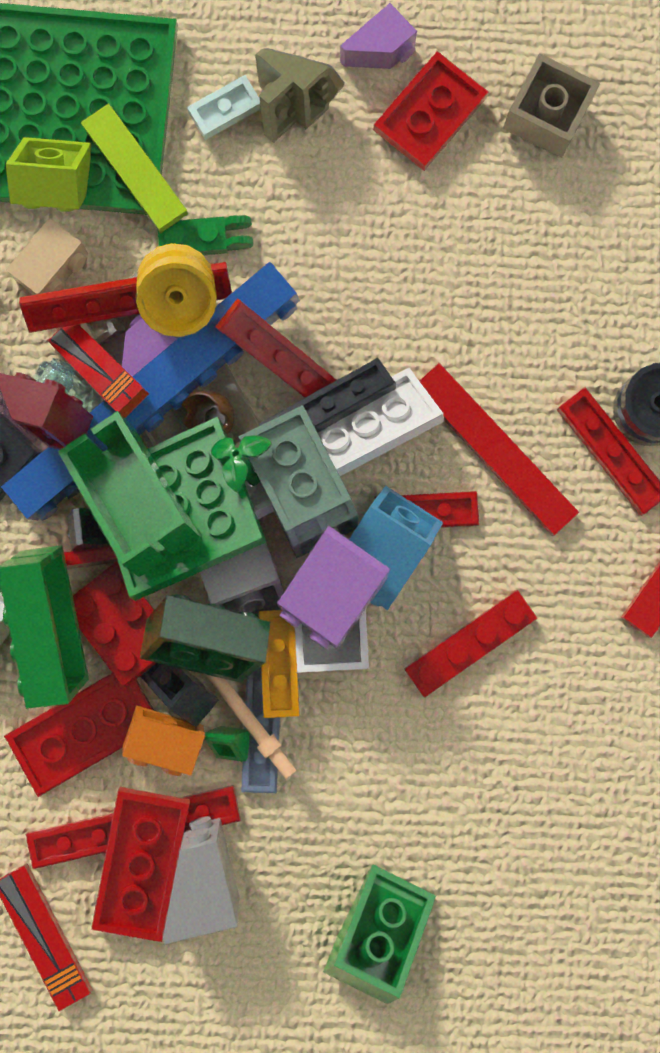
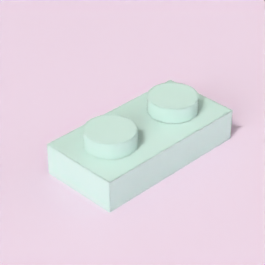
[187,75,261,140]

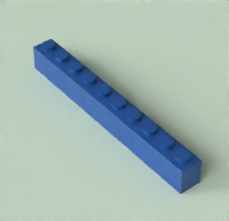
[1,262,300,521]

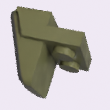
[255,48,345,143]

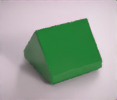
[205,726,250,762]

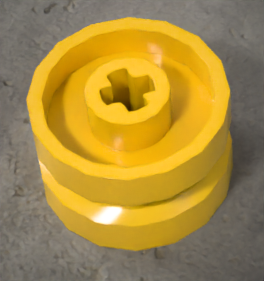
[136,243,217,337]

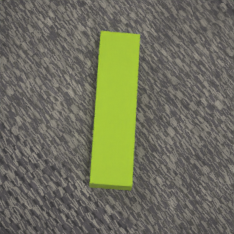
[81,103,188,233]

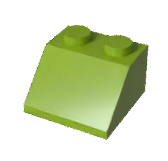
[6,137,91,212]

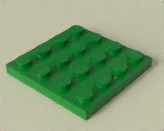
[117,417,267,601]

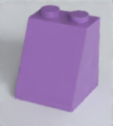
[277,526,390,650]

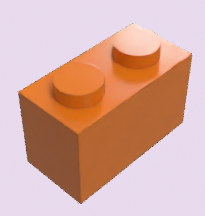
[122,705,205,776]

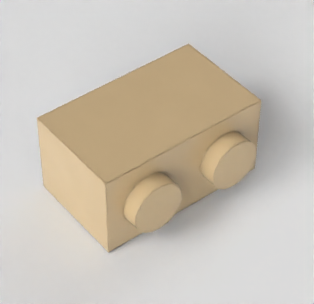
[6,218,88,295]

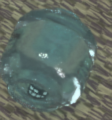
[32,357,81,396]

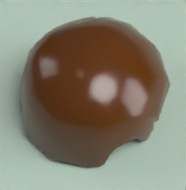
[181,390,234,435]

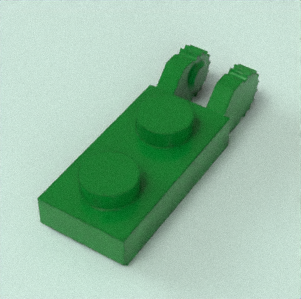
[158,215,254,255]

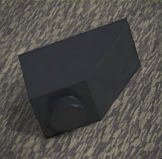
[67,508,111,551]
[140,663,219,727]

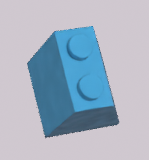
[349,485,443,610]

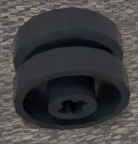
[613,363,660,446]

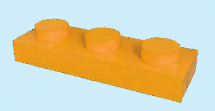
[259,610,300,718]

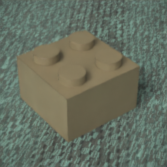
[503,53,600,158]

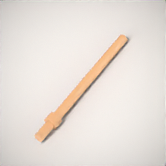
[206,675,297,779]

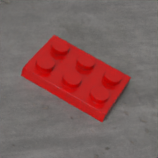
[373,51,489,171]
[73,561,156,687]

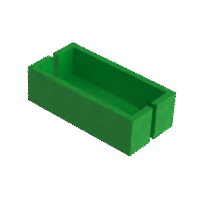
[58,411,200,577]
[0,545,89,709]

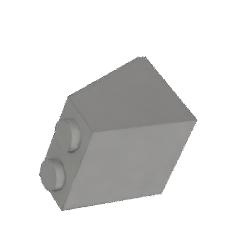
[200,543,285,616]
[163,817,240,944]

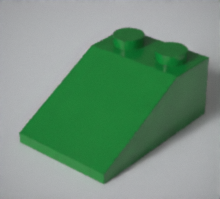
[323,864,436,1004]

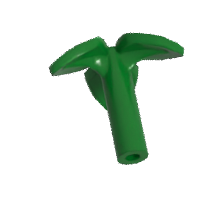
[211,435,272,493]

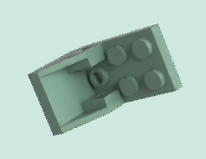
[238,405,358,558]

